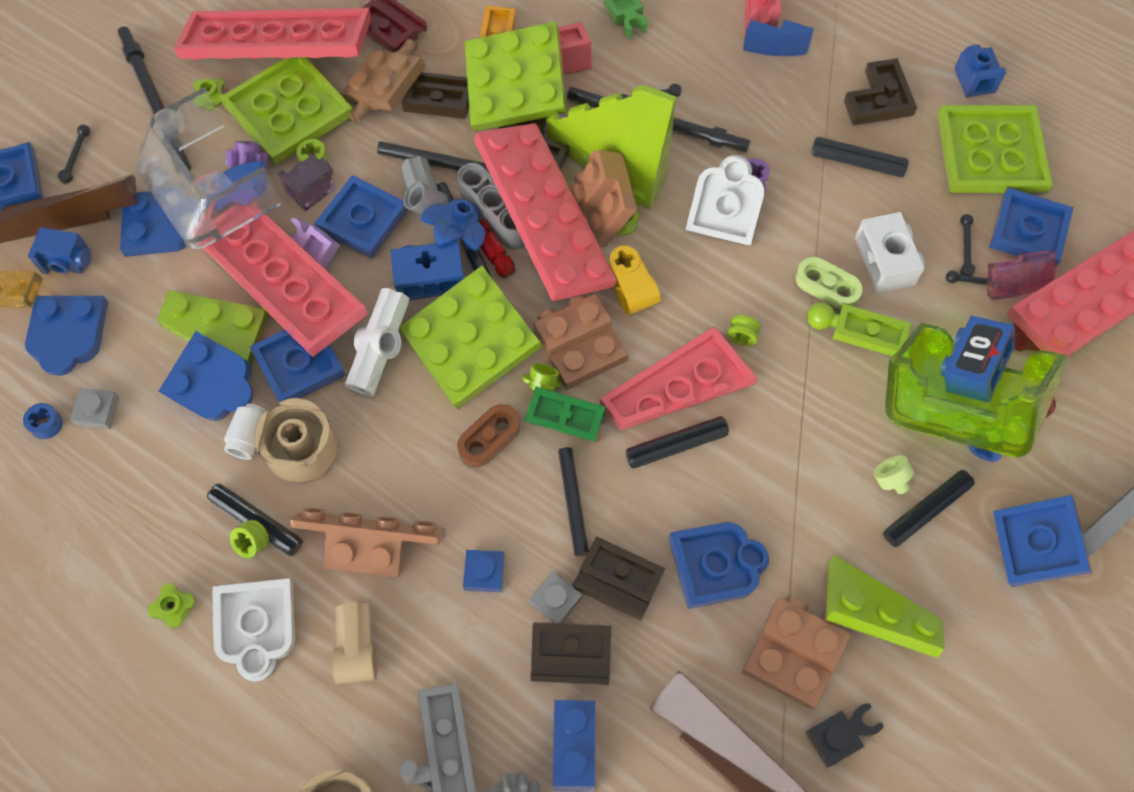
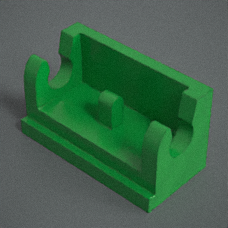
[524,386,607,442]

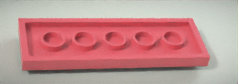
[174,8,371,60]
[474,123,617,301]
[191,199,368,357]
[1007,231,1134,366]

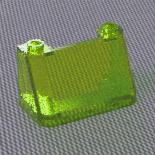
[885,323,1067,458]

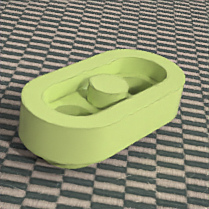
[795,257,863,309]

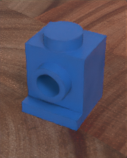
[954,44,1006,98]
[28,228,91,274]

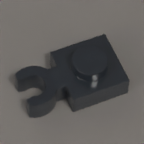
[806,703,884,768]

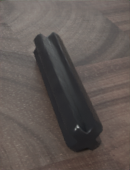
[812,137,909,177]
[626,416,729,468]
[883,470,975,547]
[207,483,303,556]

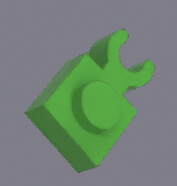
[603,0,647,38]

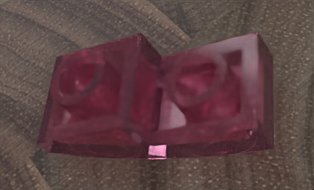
[987,250,1056,300]

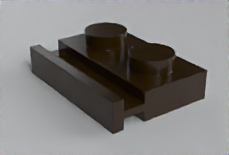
[402,72,469,119]
[572,536,665,621]
[530,622,611,685]

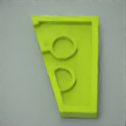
[157,290,269,367]
[826,554,945,658]

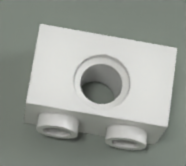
[855,212,925,294]

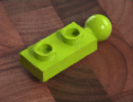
[807,302,911,359]

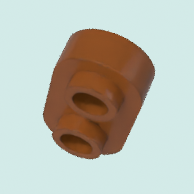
[457,404,520,467]

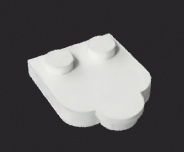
[685,155,764,246]
[212,578,295,682]

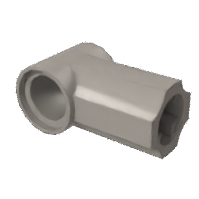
[401,156,449,215]

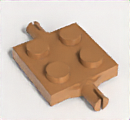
[341,39,426,124]

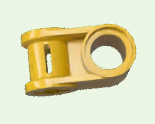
[609,245,661,316]

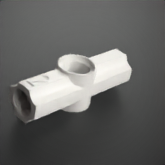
[345,288,410,397]

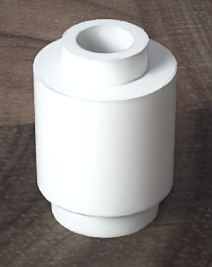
[224,404,266,460]

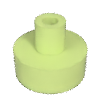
[873,455,914,494]

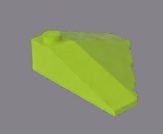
[546,85,676,209]

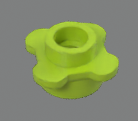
[192,77,225,109]
[522,363,562,391]
[147,583,195,628]

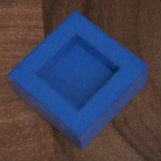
[463,550,505,592]

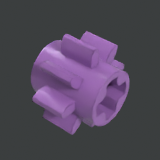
[226,141,268,169]

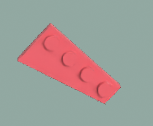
[600,326,758,431]

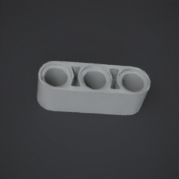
[457,163,525,250]

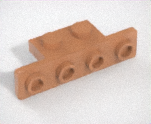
[290,508,446,577]

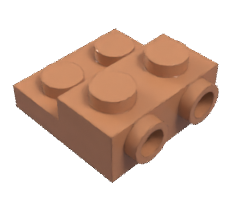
[570,150,637,247]
[534,294,628,390]
[742,596,851,710]

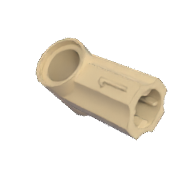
[332,602,377,684]

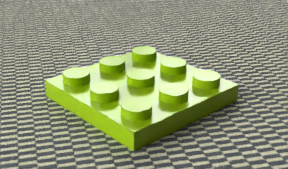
[465,21,567,132]
[220,57,353,165]
[937,105,1053,193]
[399,266,543,409]

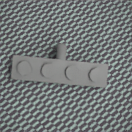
[400,683,476,792]

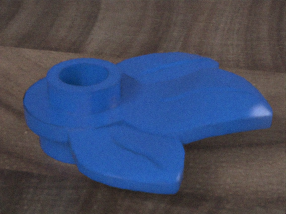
[420,199,485,251]

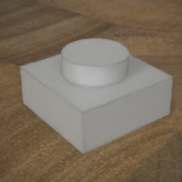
[70,388,119,429]
[528,571,582,623]

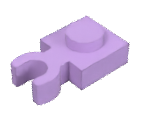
[287,218,340,269]

